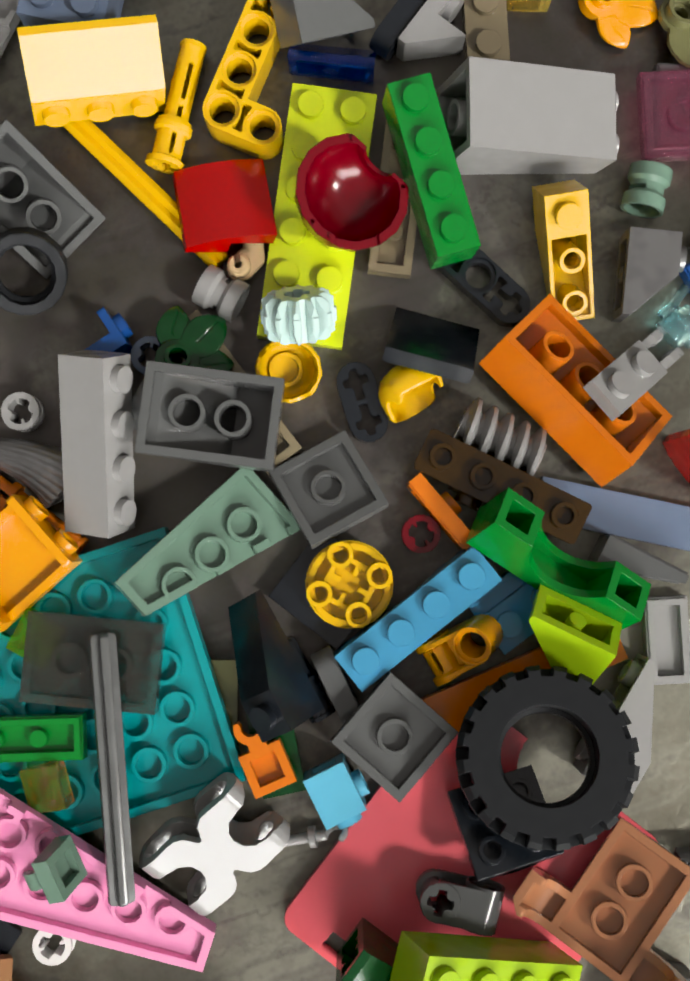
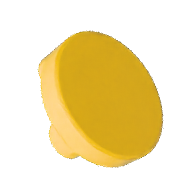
[305,540,393,629]

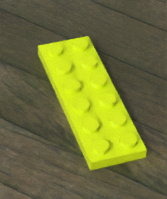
[256,83,377,350]

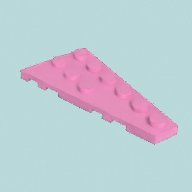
[0,788,216,973]

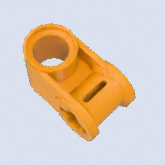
[415,614,503,687]

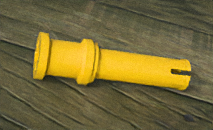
[145,38,207,175]

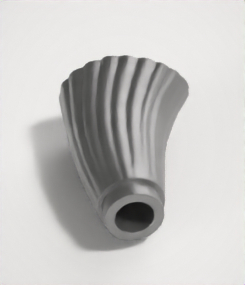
[0,437,64,509]

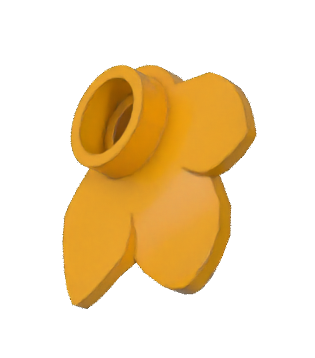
[578,0,658,49]

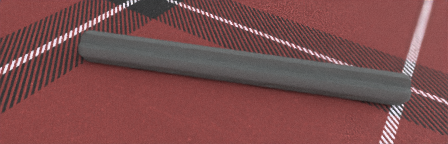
[89,632,136,907]

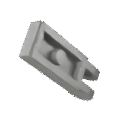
[582,326,684,421]

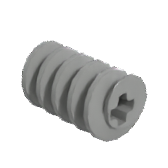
[452,397,547,476]

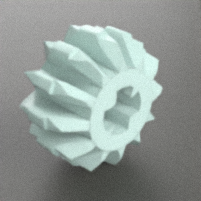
[260,284,337,346]

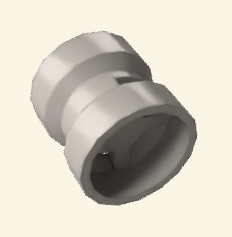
[192,264,251,323]

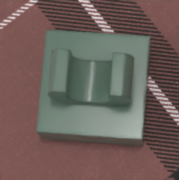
[23,834,88,904]

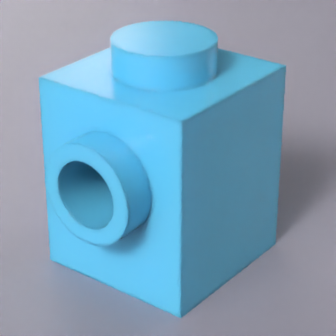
[303,753,370,830]

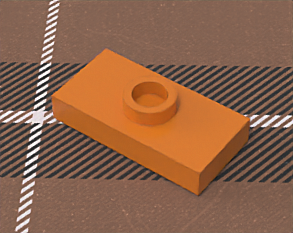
[406,472,470,550]

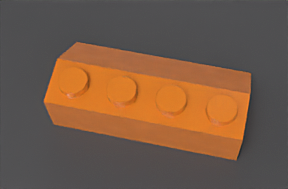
[478,293,673,488]

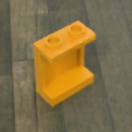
[0,494,83,633]

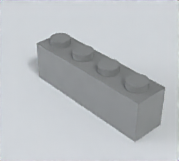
[58,350,137,539]

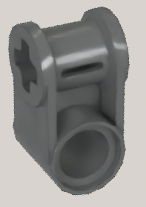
[415,869,505,936]

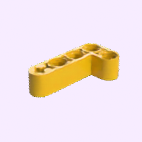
[202,0,284,160]

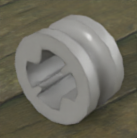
[1,392,45,432]

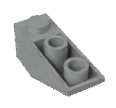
[573,653,655,794]

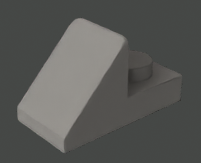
[396,0,466,61]

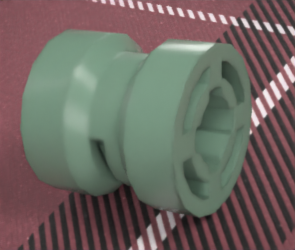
[620,160,673,218]

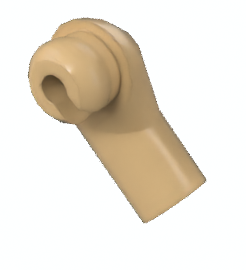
[227,243,266,281]

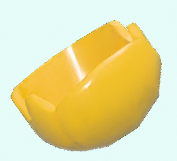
[255,342,322,403]
[378,365,444,423]

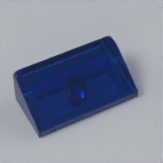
[287,44,376,83]

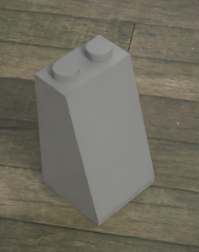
[436,56,620,175]

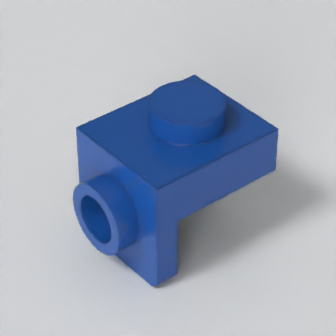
[85,307,134,353]

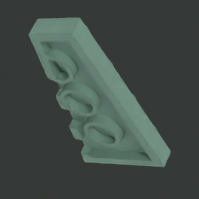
[113,468,300,617]

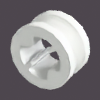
[32,930,77,966]

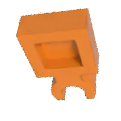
[233,721,297,799]

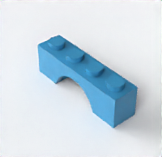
[334,546,502,692]

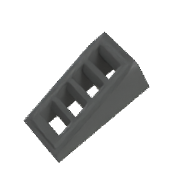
[587,534,689,584]

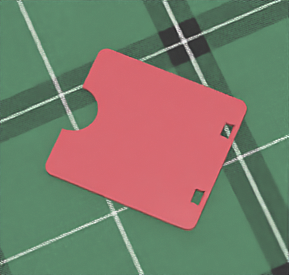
[284,726,658,967]

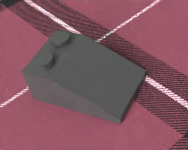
[0,118,106,279]
[134,360,285,473]

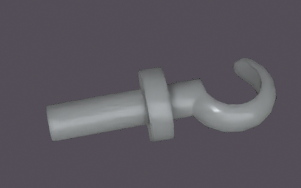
[285,825,348,849]

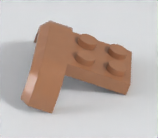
[513,816,690,981]

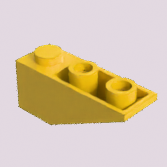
[532,180,595,321]

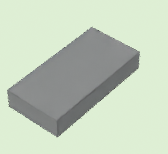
[641,595,690,685]

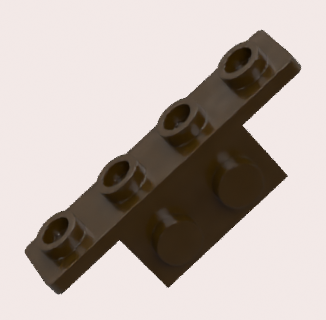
[413,429,592,544]

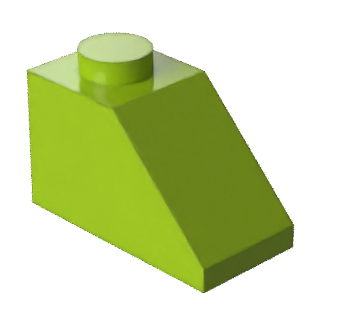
[529,585,623,685]

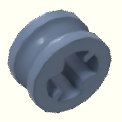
[131,336,172,375]

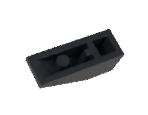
[228,589,324,743]

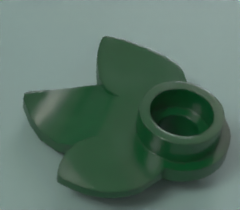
[155,306,234,371]

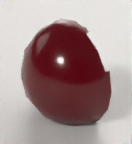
[294,133,409,252]

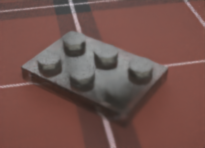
[19,610,166,715]

